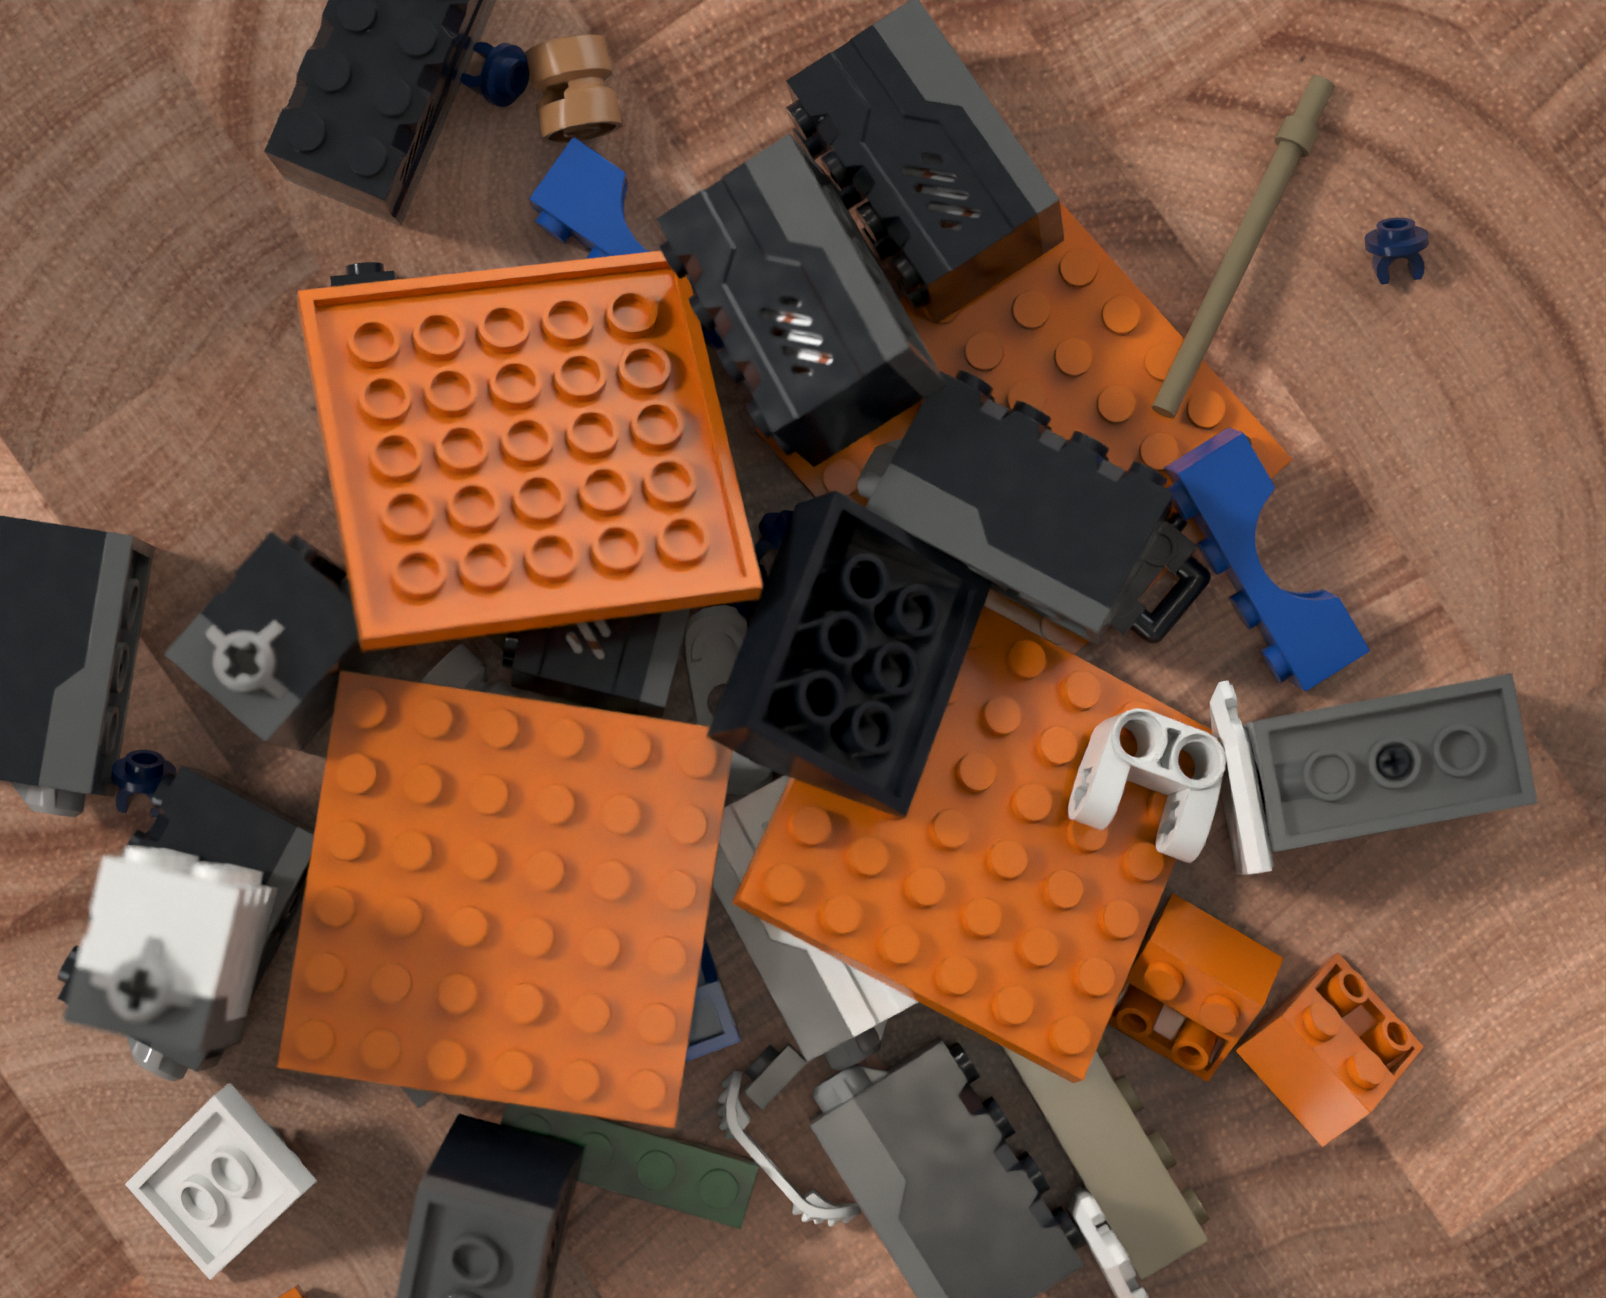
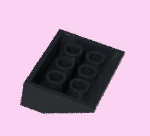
[706,491,992,818]

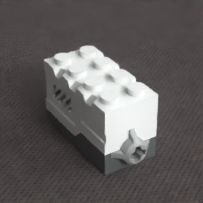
[712,775,918,1071]
[62,846,278,1054]

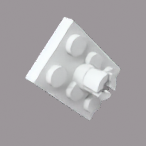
[125,1083,317,1280]

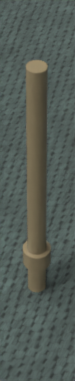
[1151,75,1335,419]

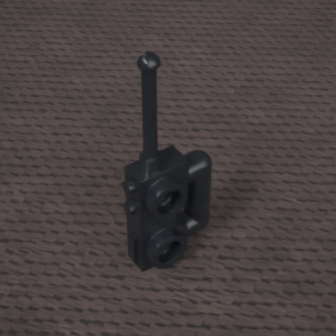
[1110,435,1252,644]

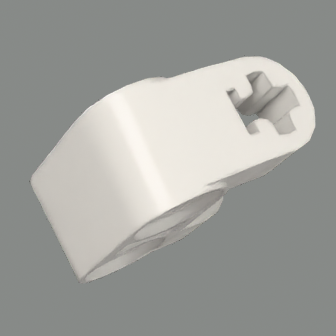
[1068,708,1226,863]

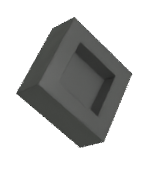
[744,1043,807,1110]

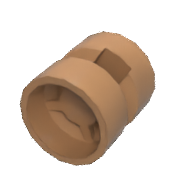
[525,34,622,143]

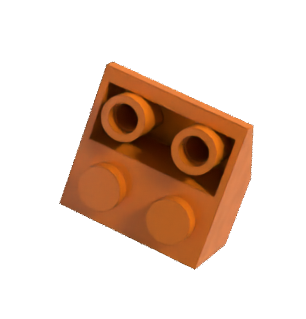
[1107,893,1284,1082]
[1235,952,1424,1147]

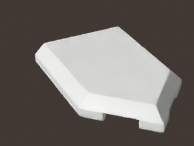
[1210,680,1274,875]
[1067,1186,1149,1298]

